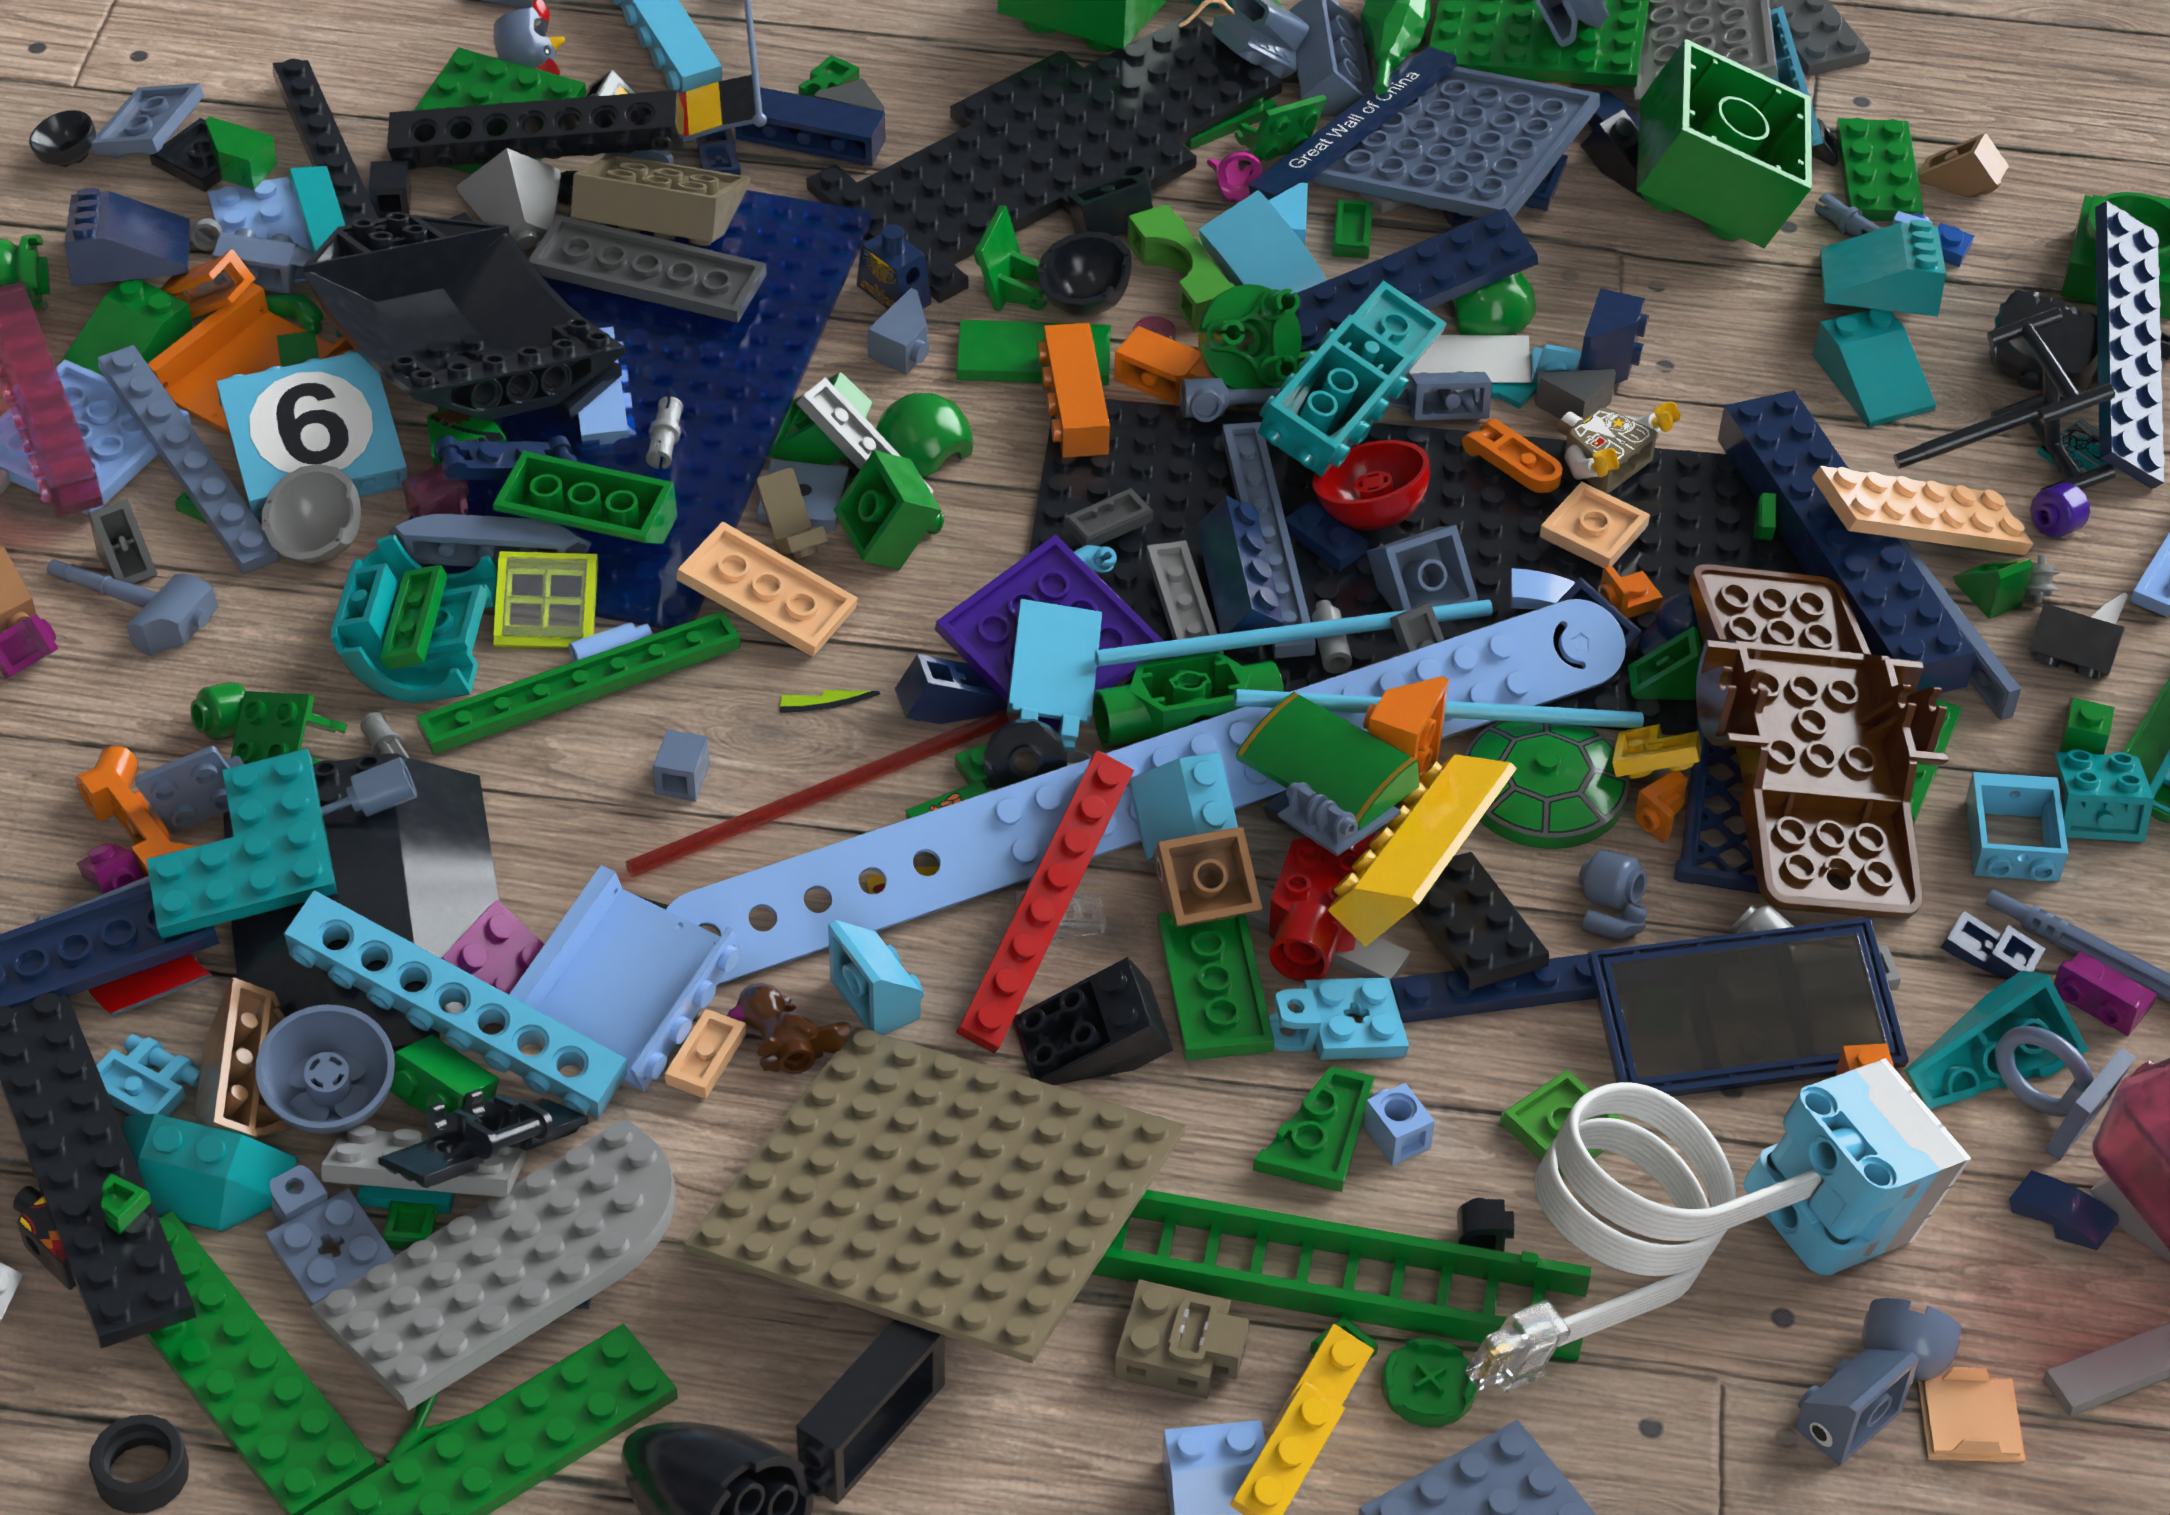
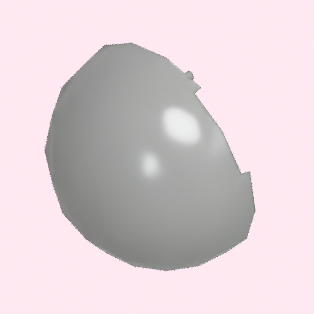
[262,464,361,564]

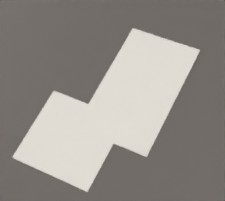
[1409,311,1532,383]

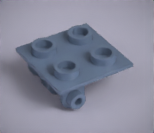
[1278,782,1401,856]

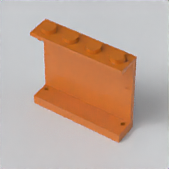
[147,282,355,437]

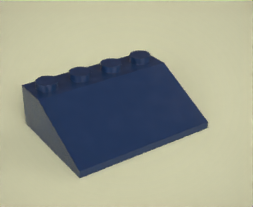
[64,188,191,286]

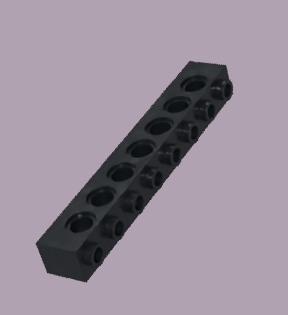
[387,90,684,170]

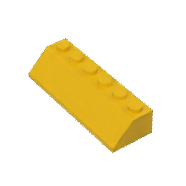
[1328,754,1517,947]

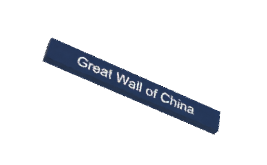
[1248,46,1457,200]

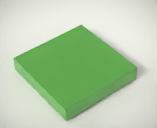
[1500,1070,1622,1180]

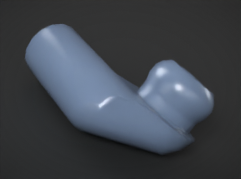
[1582,903,1648,940]

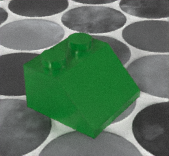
[767,372,872,465]

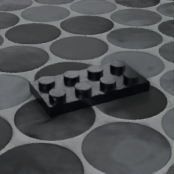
[1411,852,1549,990]

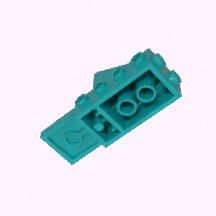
[1257,280,1447,477]

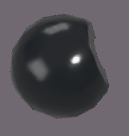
[1037,231,1132,316]

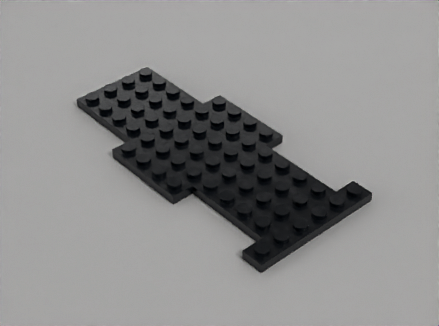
[806,13,1283,303]

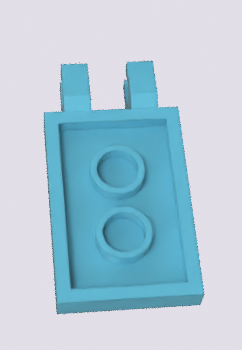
[1007,599,1102,752]

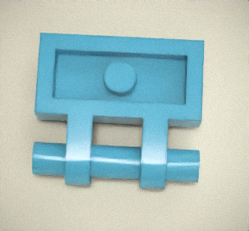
[96,1034,200,1116]

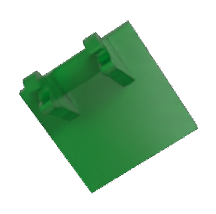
[1234,94,1327,165]
[974,205,1047,311]
[230,691,347,764]

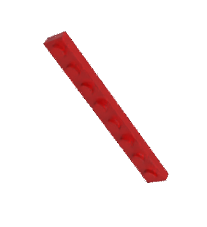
[955,750,1134,1054]

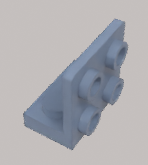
[135,746,244,833]

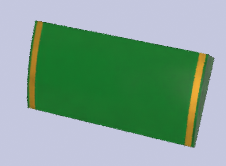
[1236,691,1420,830]

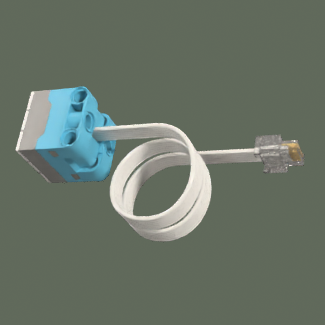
[1465,1058,1971,1392]

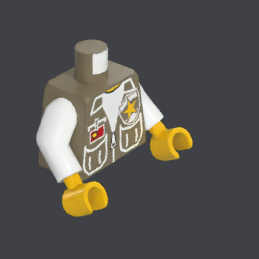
[1558,401,1681,494]

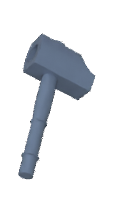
[47,559,219,656]

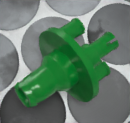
[1198,284,1301,389]

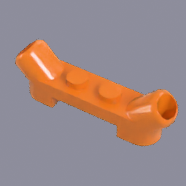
[75,746,198,878]

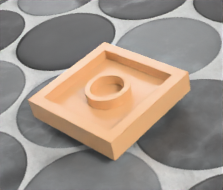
[1539,482,1650,568]

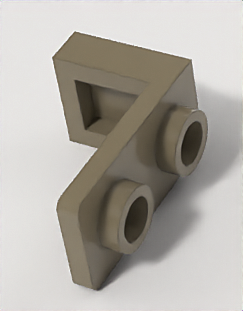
[755,467,828,559]

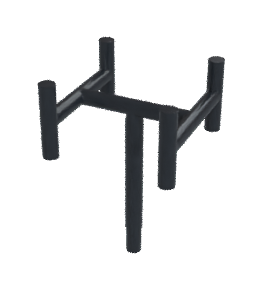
[1894,307,2116,491]

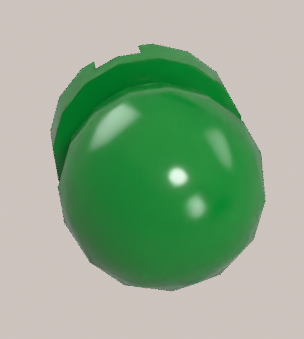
[0,234,50,312]

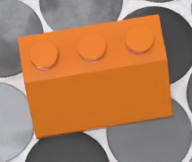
[1363,676,1449,809]

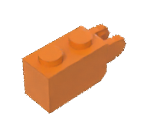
[1114,326,1214,405]

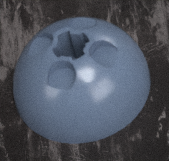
[255,1005,395,1135]

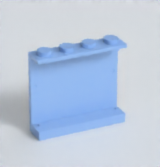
[509,865,741,1092]

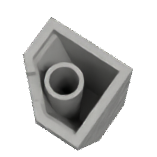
[457,148,561,250]

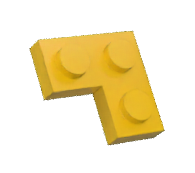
[1612,724,1702,779]

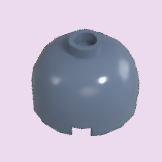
[1862,1298,1962,1386]

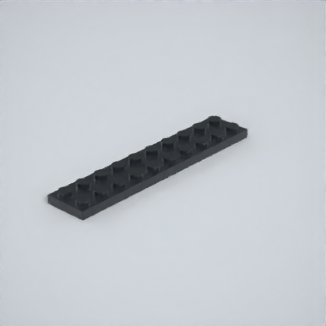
[0,993,196,1348]

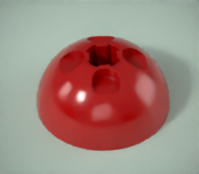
[1312,440,1430,531]

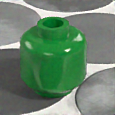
[190,682,246,740]

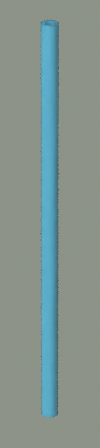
[1094,599,1493,667]
[1233,689,1644,728]

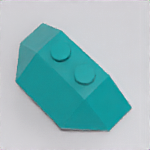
[122,1113,300,1232]

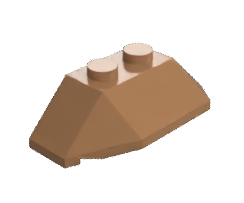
[194,977,292,1140]

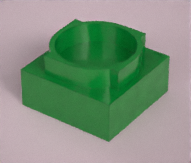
[2061,192,2170,320]

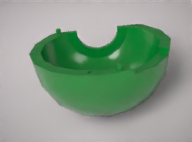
[1452,271,1536,335]
[876,392,974,477]

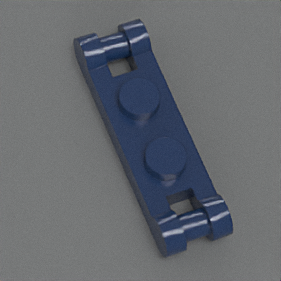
[434,436,578,480]

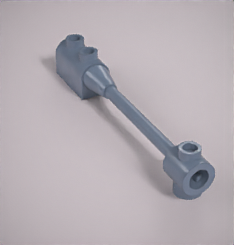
[212,228,312,294]
[1180,371,1492,422]

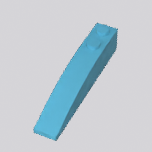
[1770,6,1824,147]

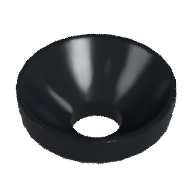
[29,110,96,167]

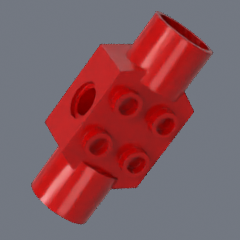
[1269,831,1375,982]

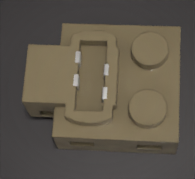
[1114,1279,1250,1399]

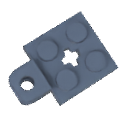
[265,1165,396,1308]

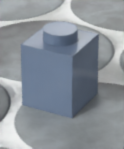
[653,730,710,801]

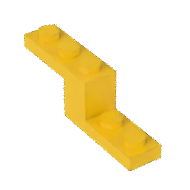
[1229,1324,1374,1515]

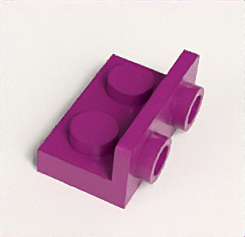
[2053,950,2158,1036]

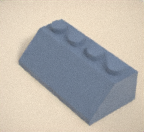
[1288,0,1375,116]

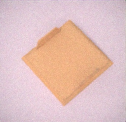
[1917,1367,2025,1463]

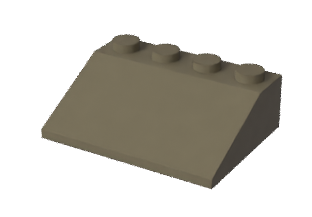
[571,153,750,246]

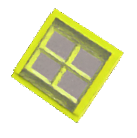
[493,551,598,649]

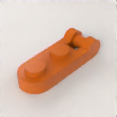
[1462,418,1563,493]

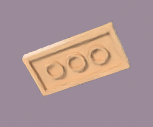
[676,521,858,657]

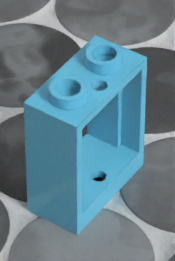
[1965,772,2068,882]

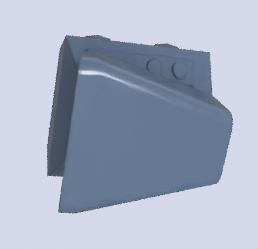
[1212,0,1309,79]
[1535,0,1610,47]

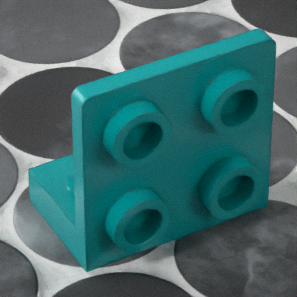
[2054,750,2154,842]

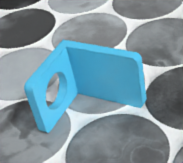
[1531,344,1581,383]

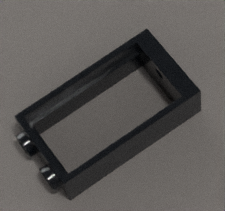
[796,1319,945,1505]

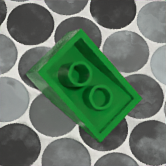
[60,279,193,376]

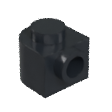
[1457,1198,1514,1252]

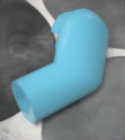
[1074,545,1117,574]

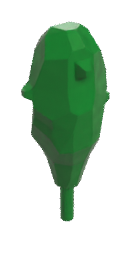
[1360,0,1431,95]

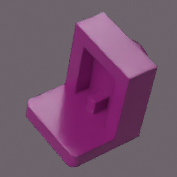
[0,614,58,679]
[76,843,144,894]

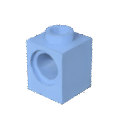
[1363,1083,1435,1166]

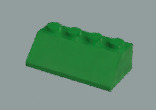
[493,450,677,544]

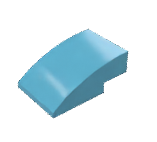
[1198,190,1328,294]

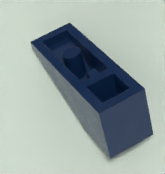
[895,654,1008,724]

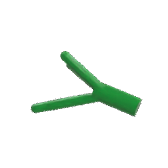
[384,1392,472,1464]

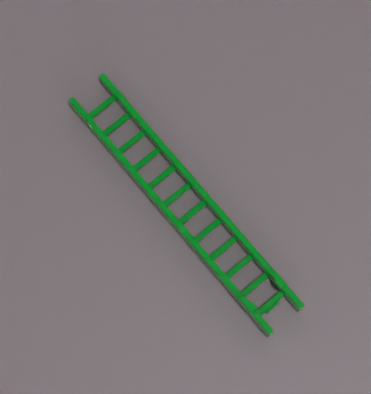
[1092,1190,1592,1361]

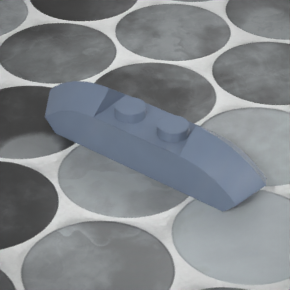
[388,514,592,568]

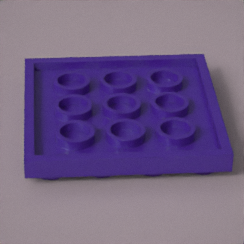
[934,534,1164,733]

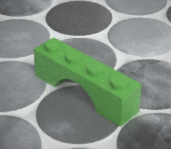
[1127,204,1235,332]

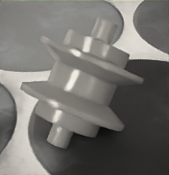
[2026,555,2061,604]

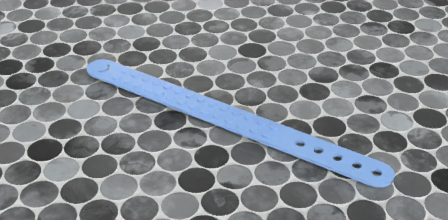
[666,599,1626,986]

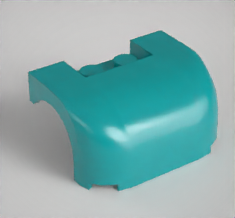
[330,534,498,703]

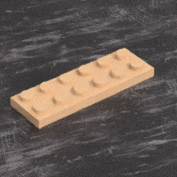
[1812,466,2033,556]

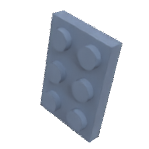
[91,83,204,157]

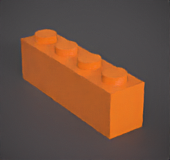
[1037,322,1110,458]

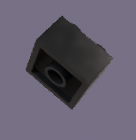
[2029,603,2125,680]

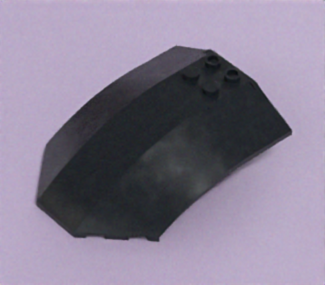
[223,753,499,1053]

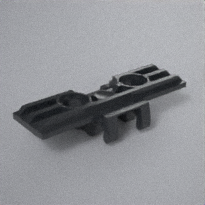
[378,1089,588,1188]

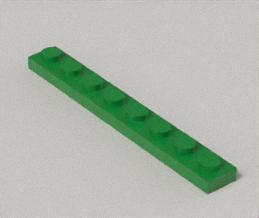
[416,610,741,755]

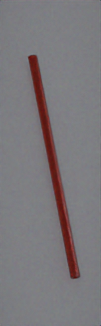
[625,710,1009,877]

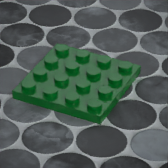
[413,47,587,174]

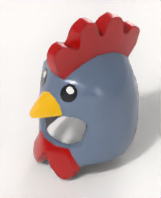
[493,0,565,75]

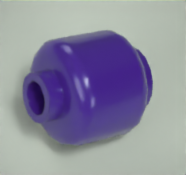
[2030,483,2090,538]

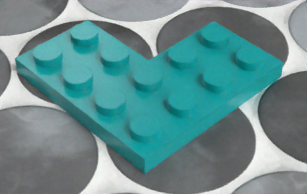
[146,748,338,938]

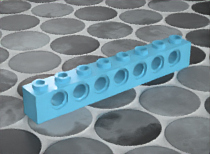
[284,890,627,1119]

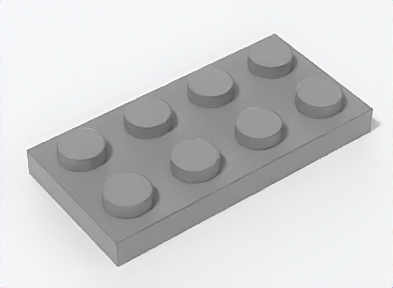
[321,1125,526,1197]

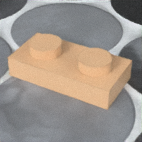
[665,1009,747,1099]

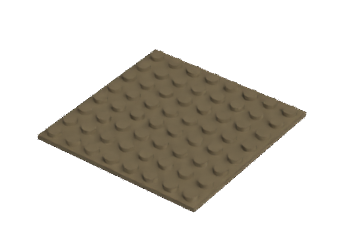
[684,1027,1185,1364]

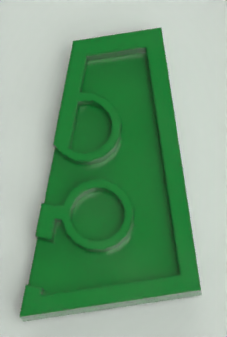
[1253,1066,1375,1192]

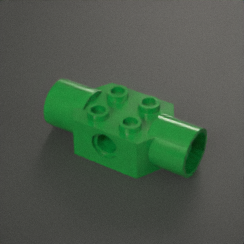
[1093,651,1284,748]

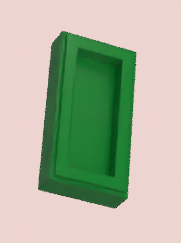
[1332,199,1373,259]

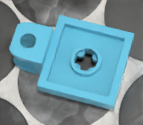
[1269,978,1409,1060]

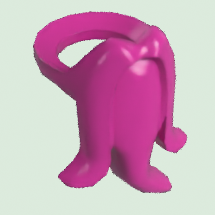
[1207,150,1262,203]

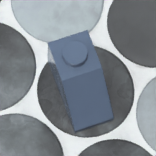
[868,288,929,375]

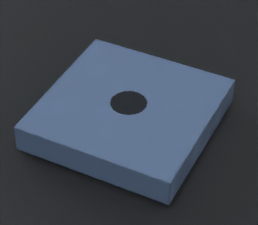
[757,459,849,531]

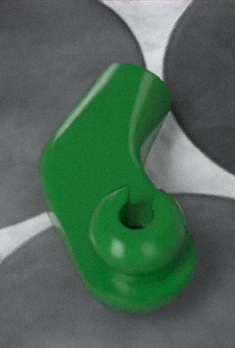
[266,293,324,335]

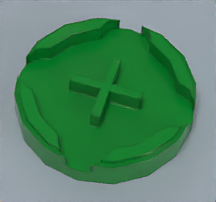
[1381,1338,1478,1427]

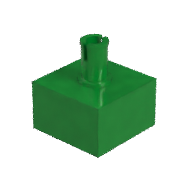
[833,450,944,570]

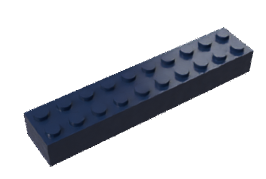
[1718,390,1976,693]

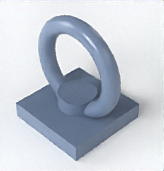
[1995,1026,2136,1161]

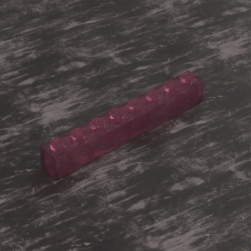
[0,281,104,518]

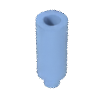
[569,622,652,662]

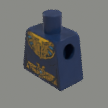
[857,224,931,309]

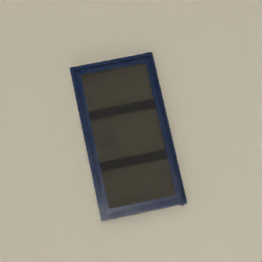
[1587,918,1909,1097]

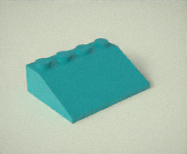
[1820,220,1946,317]

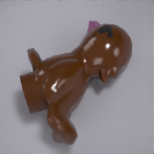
[727,983,851,1074]

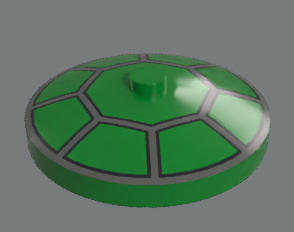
[1464,721,1630,849]

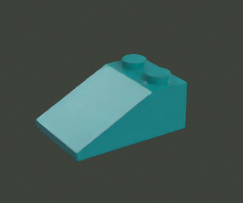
[1813,309,1936,428]

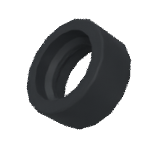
[89,1414,189,1514]

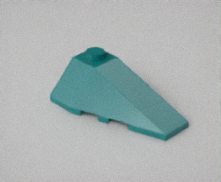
[1904,970,2089,1109]

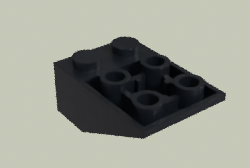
[1013,957,1173,1085]

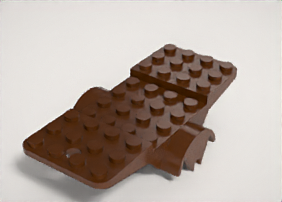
[1689,564,1949,919]

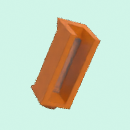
[160,249,256,319]

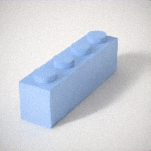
[578,327,637,459]

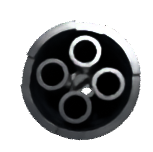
[621,1422,814,1515]

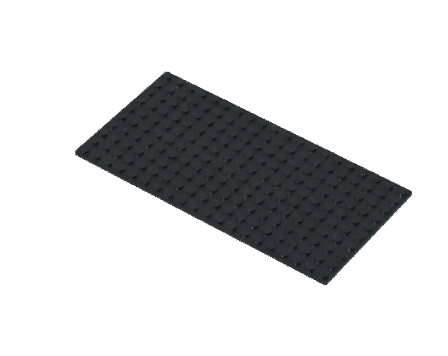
[1029,399,1807,735]

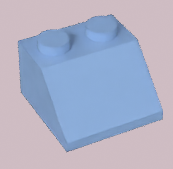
[1162,1420,1266,1515]

